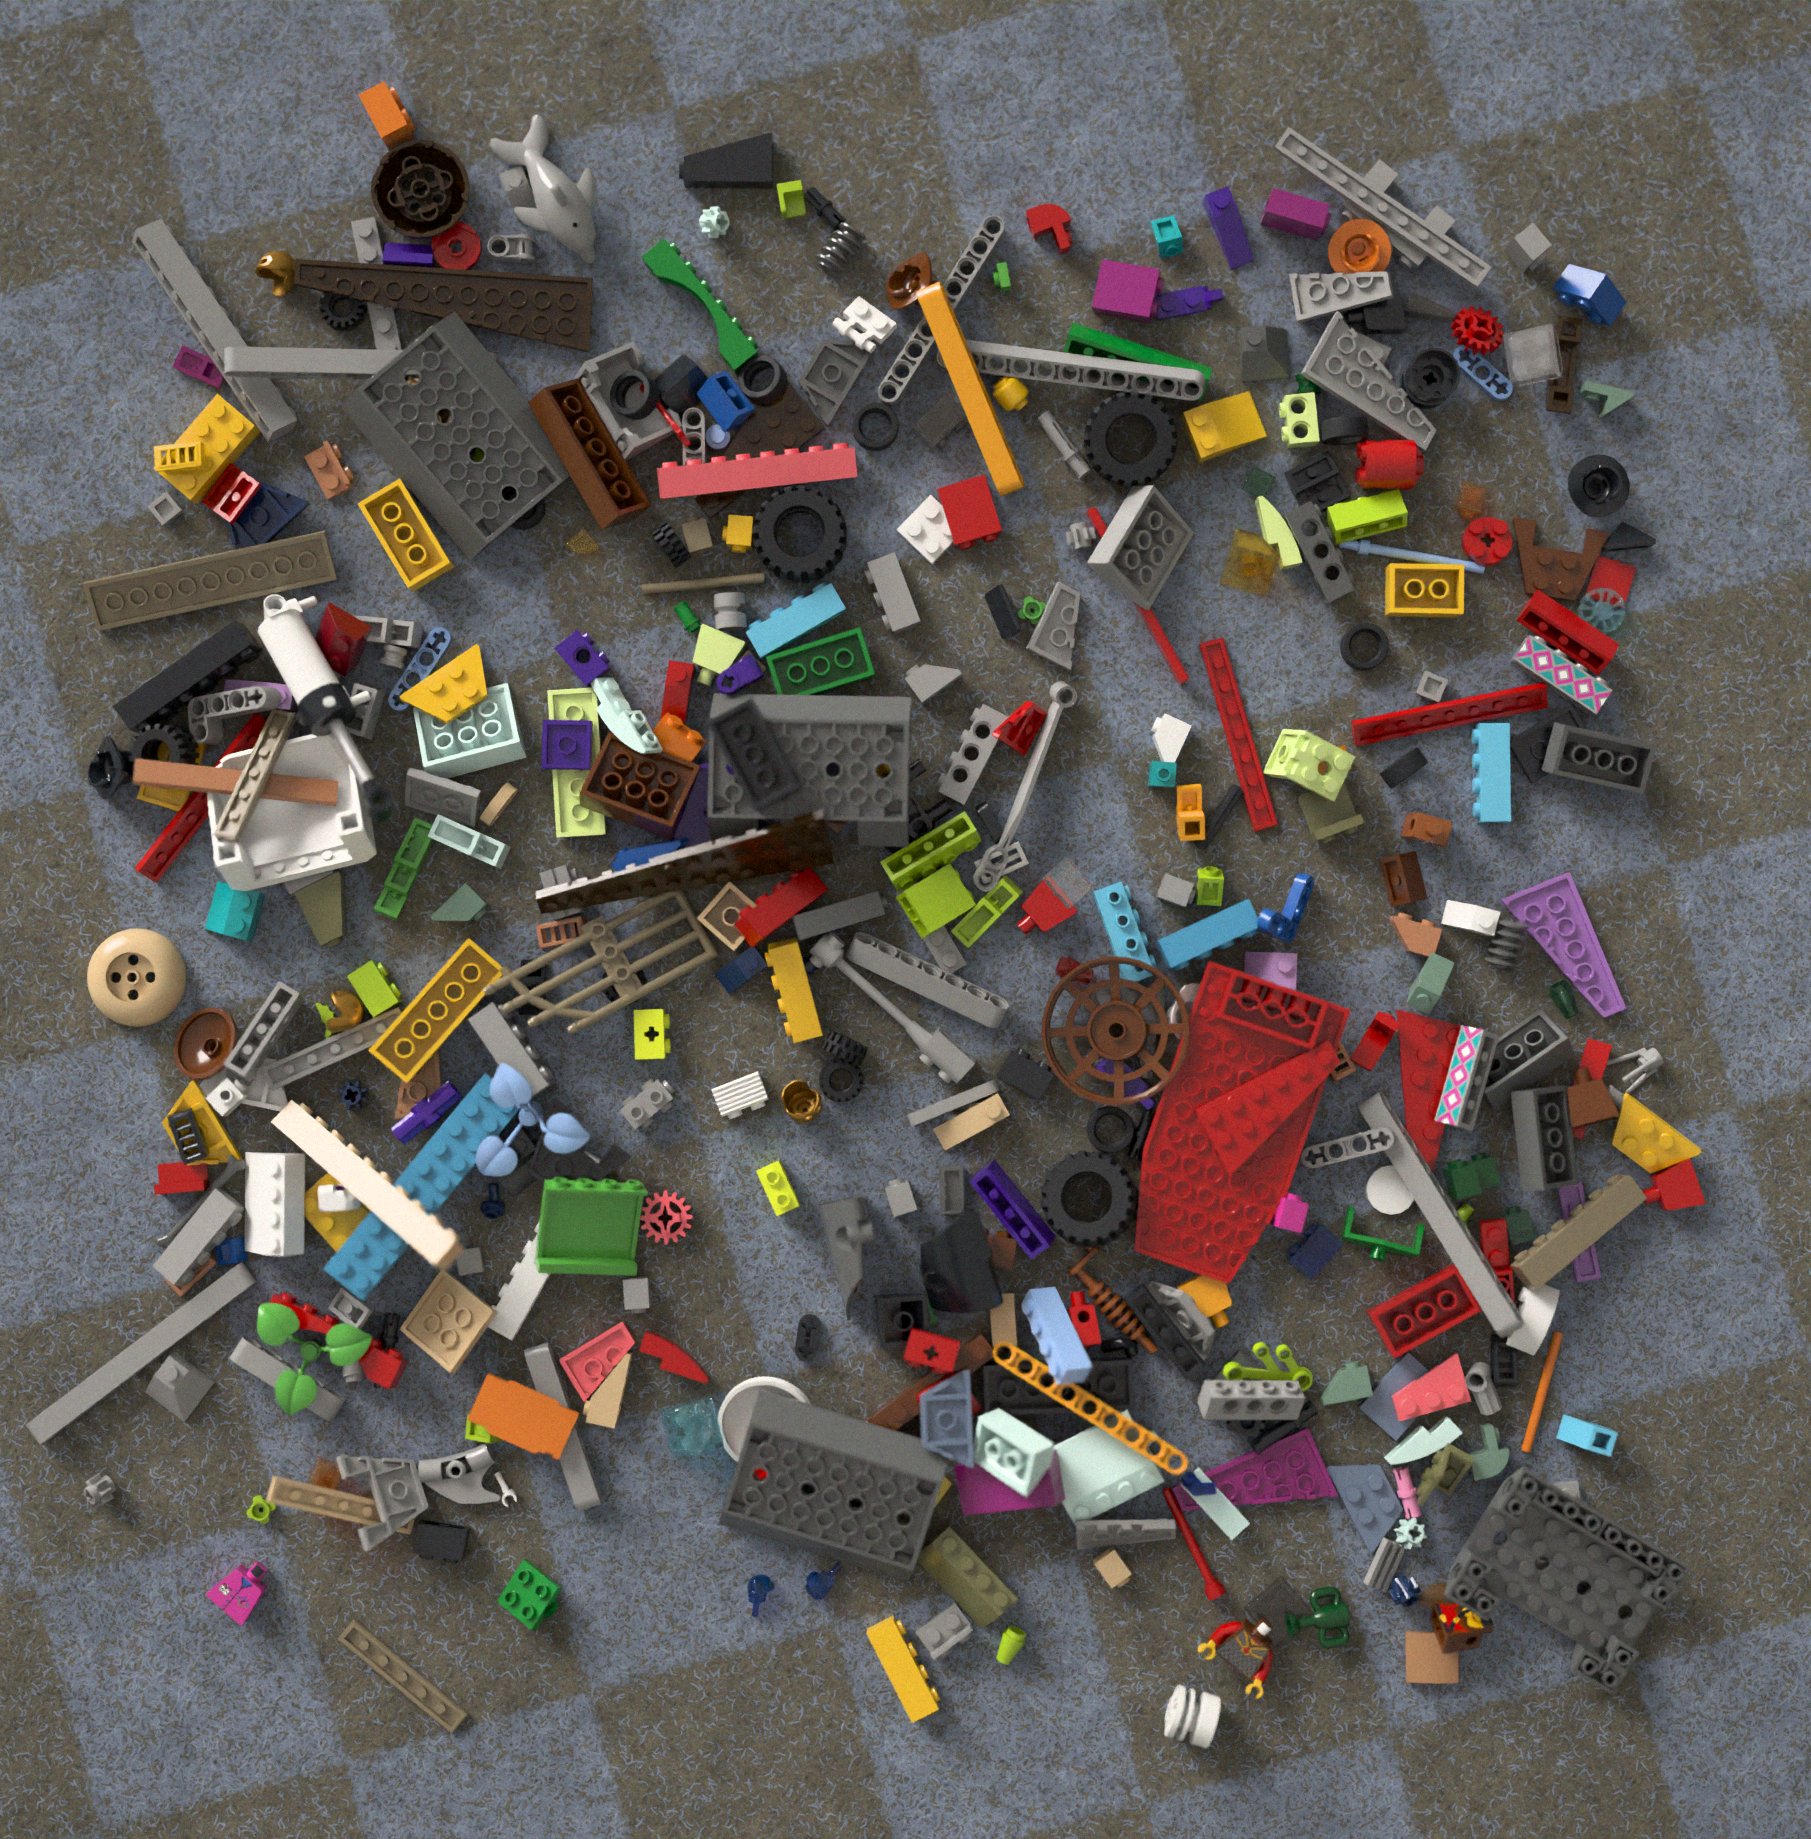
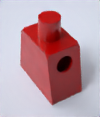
[1016,876,1078,935]
[1642,1159,1706,1210]
[1066,1291,1101,1348]

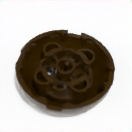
[371,140,470,239]

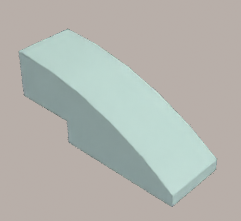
[428,814,511,869]
[1384,1415,1462,1465]

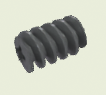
[815,223,867,279]
[1485,918,1529,973]

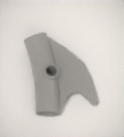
[418,1443,501,1504]

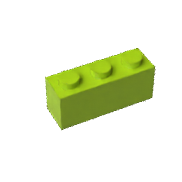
[1327,489,1408,544]

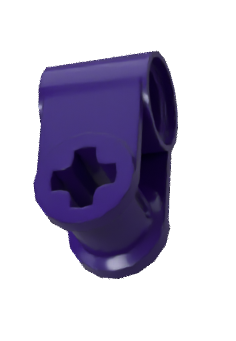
[717,654,765,694]

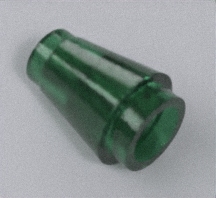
[1548,980,1579,1018]

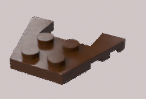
[1512,517,1609,602]

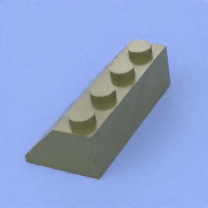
[917,1522,1018,1628]

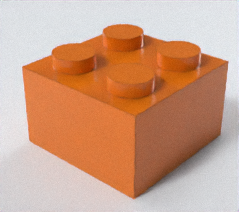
[359,81,416,151]

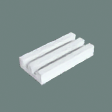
[974,842,1029,885]

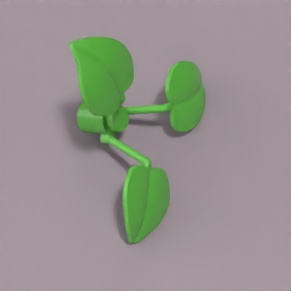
[257,1303,372,1415]

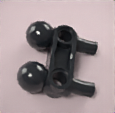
[880,759,953,854]

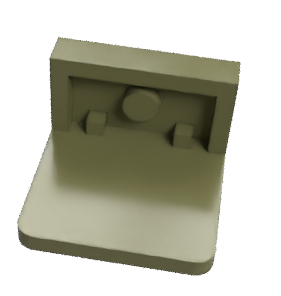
[1298,782,1364,844]
[1416,1443,1474,1506]

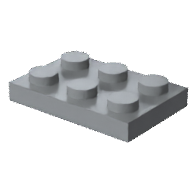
[404,768,481,827]

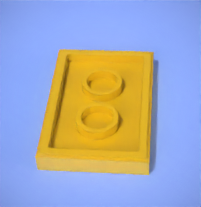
[136,740,207,811]

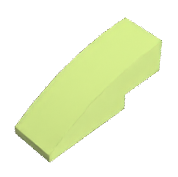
[1255,496,1302,570]

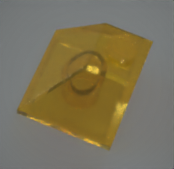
[1220,528,1281,596]

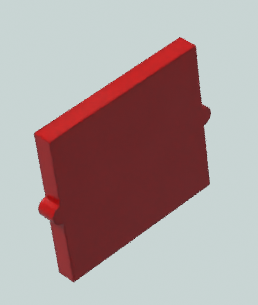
[1584,555,1636,609]

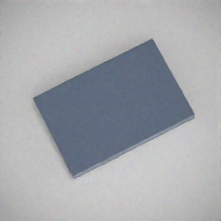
[1358,1352,1429,1441]

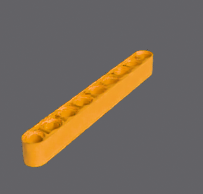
[917,281,1025,496]
[993,1342,1187,1474]

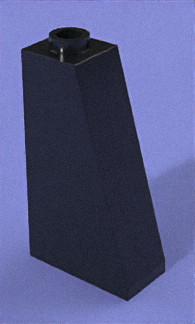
[679,133,773,188]

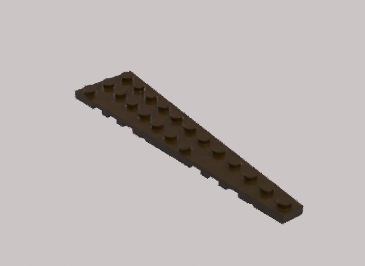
[294,259,593,353]
[536,809,834,914]

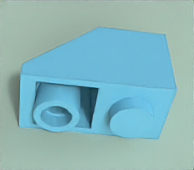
[1556,1414,1618,1457]

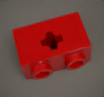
[904,1327,960,1375]

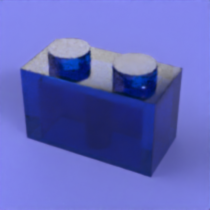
[1286,1222,1344,1280]

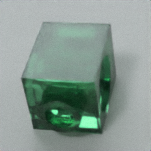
[1500,1206,1536,1245]

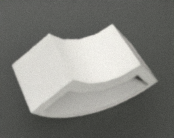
[1506,1284,1560,1355]

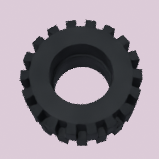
[129,723,199,772]

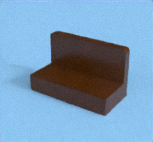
[1379,851,1427,907]

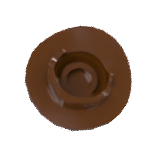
[886,252,938,310]

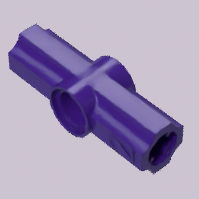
[391,1081,462,1145]

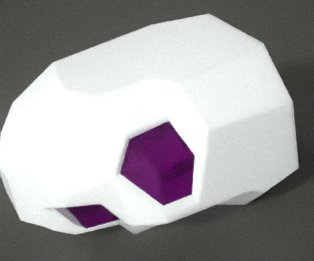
[318,1184,362,1211]

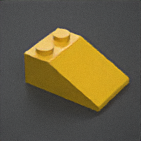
[1181,391,1267,463]

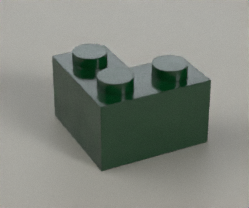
[1442,1152,1501,1200]

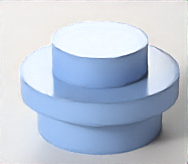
[706,424,730,449]

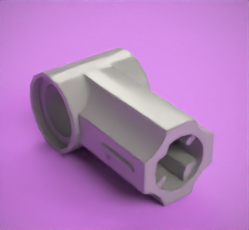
[1465,1362,1502,1416]

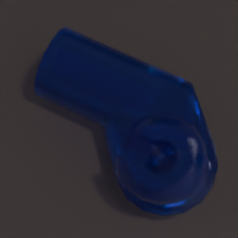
[1181,1471,1216,1496]

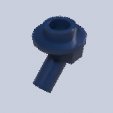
[480,1183,505,1219]

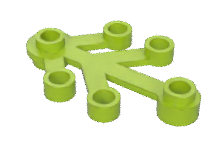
[1223,1342,1313,1391]

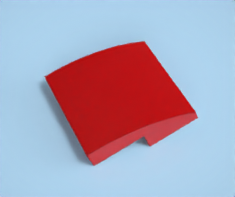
[202,462,261,524]

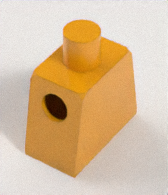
[1176,1274,1232,1328]

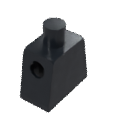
[1346,283,1407,335]

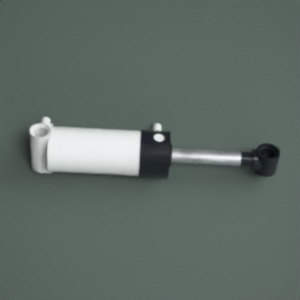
[258,594,393,822]

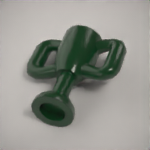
[1285,1586,1350,1649]

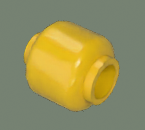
[993,376,1029,411]

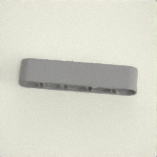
[230,1336,346,1421]

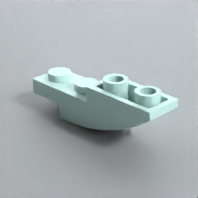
[591,677,663,754]

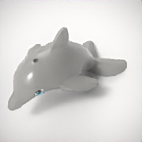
[490,114,596,264]

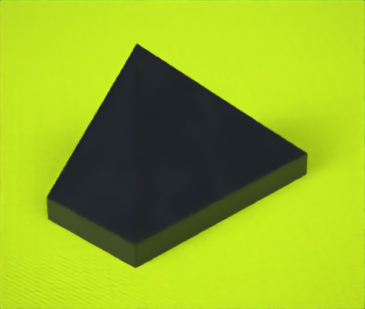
[1601,522,1656,553]

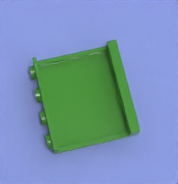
[534,1177,648,1276]

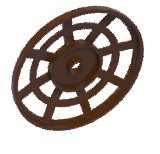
[1041,956,1190,1105]

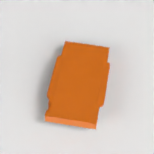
[467,1373,579,1460]

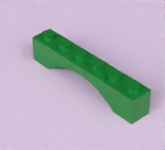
[641,238,758,375]

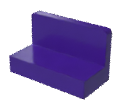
[382,243,434,268]

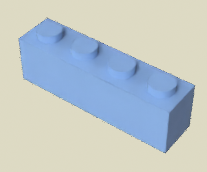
[1021,1287,1092,1385]

